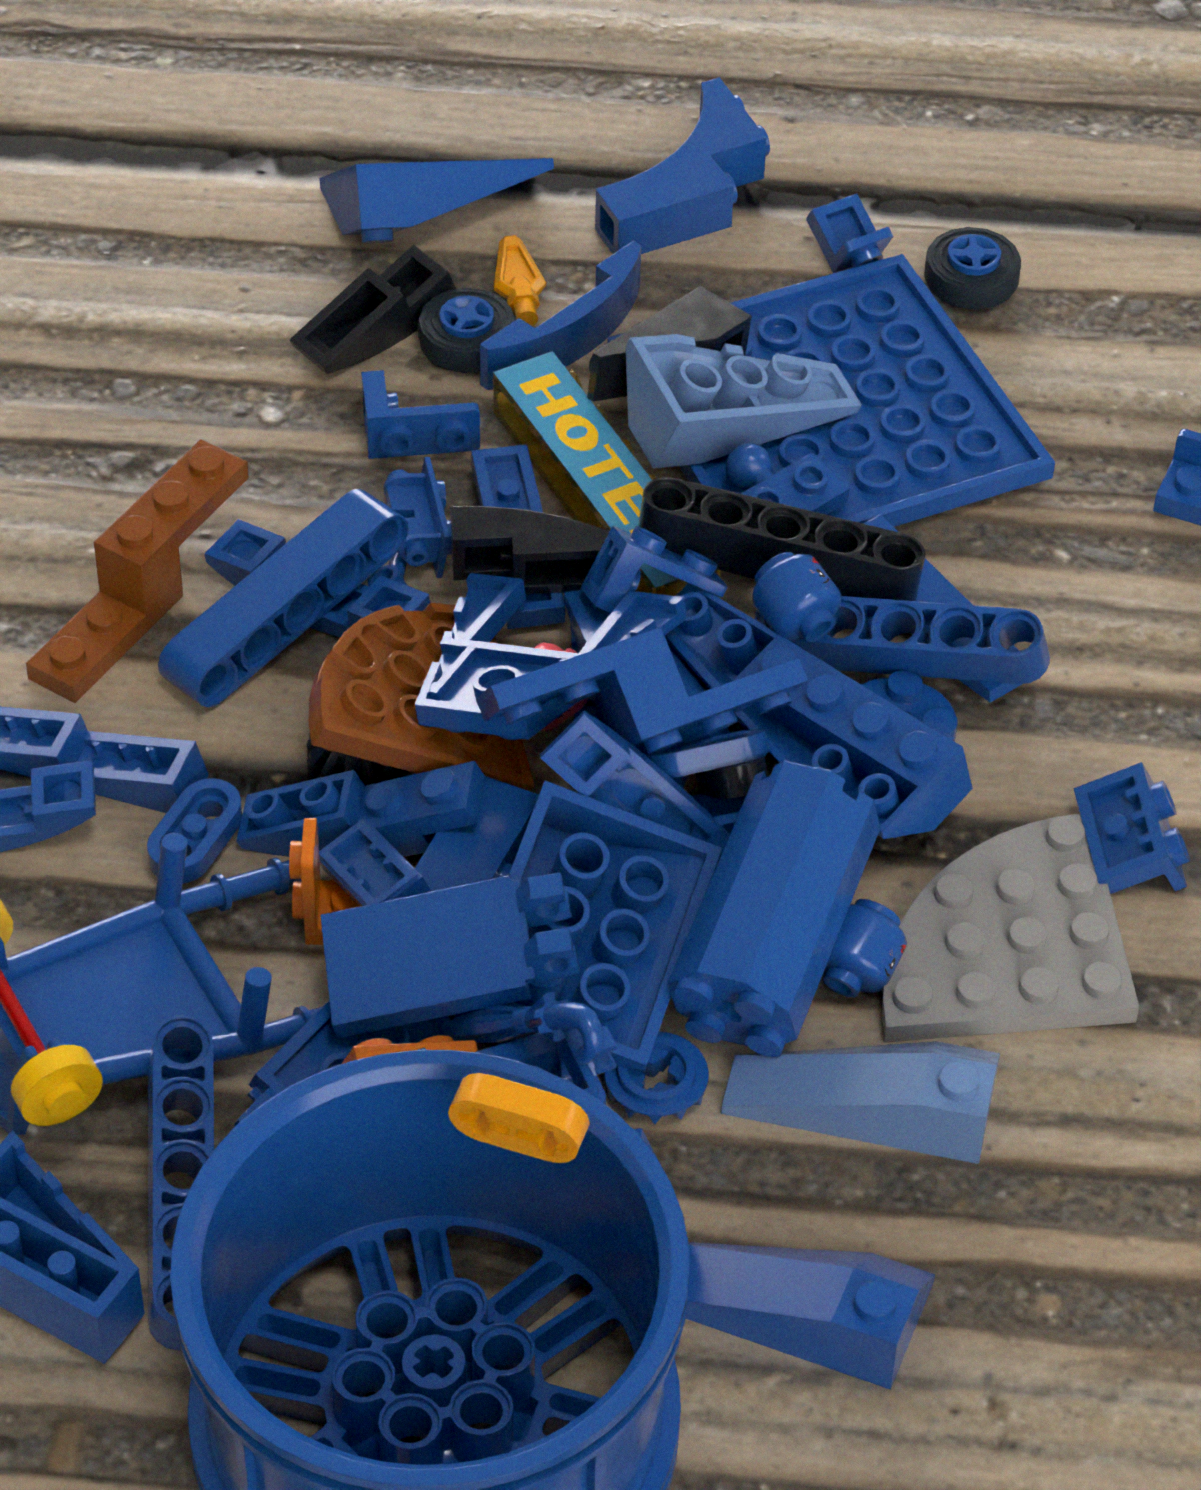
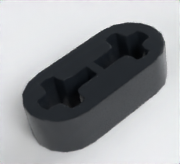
[695,757,769,799]

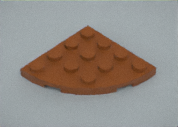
[308,603,534,791]

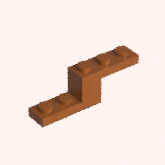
[26,439,249,703]

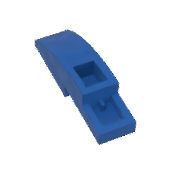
[236,761,486,857]

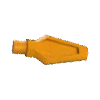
[494,235,546,327]

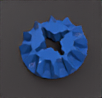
[604,1031,709,1125]

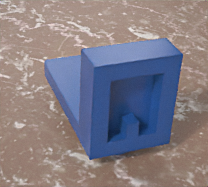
[361,370,480,459]
[581,526,728,613]

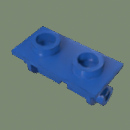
[383,457,452,578]

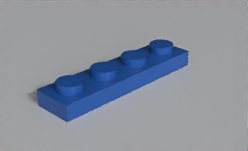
[471,444,565,629]

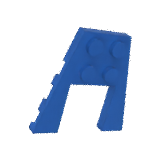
[415,573,687,740]

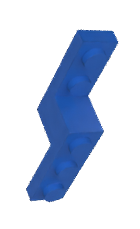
[476,627,808,755]

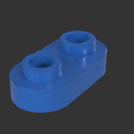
[147,778,242,884]

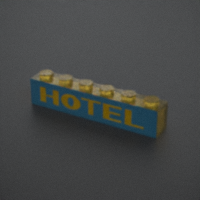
[493,351,721,596]

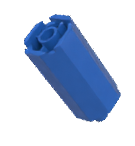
[667,761,880,1057]

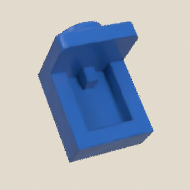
[806,193,894,273]

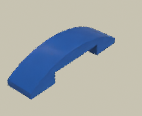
[480,240,641,390]
[204,519,430,637]
[540,711,730,872]
[0,760,96,852]

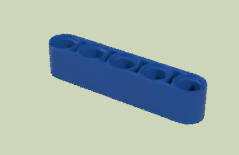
[158,489,408,707]
[755,596,1050,684]
[148,1015,214,1350]

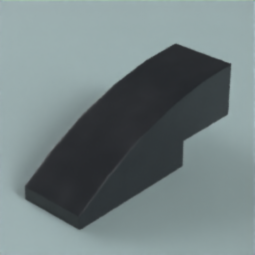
[289,244,456,374]
[450,506,610,594]

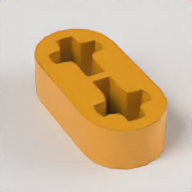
[448,1073,590,1163]

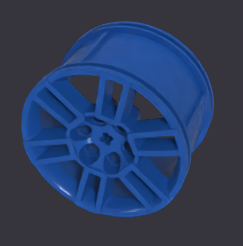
[170,1050,690,1490]

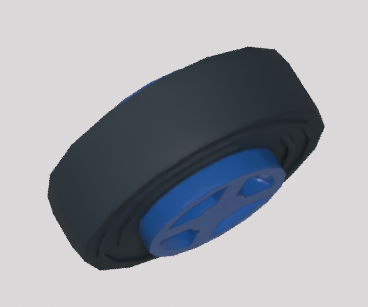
[924,227,1021,310]
[418,288,515,373]

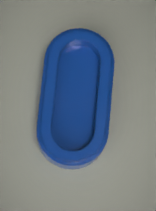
[645,728,770,778]

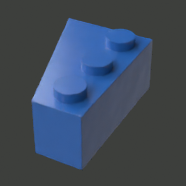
[0,1130,145,1364]

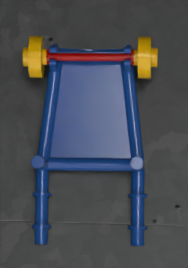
[0,833,323,1135]

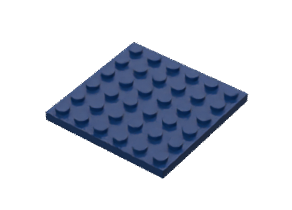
[607,254,1055,527]

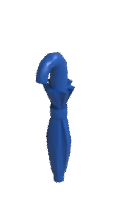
[443,992,603,1065]

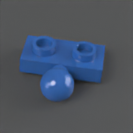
[726,443,850,515]

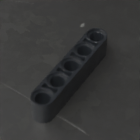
[638,477,925,601]

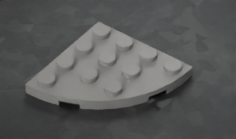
[881,814,1139,1043]

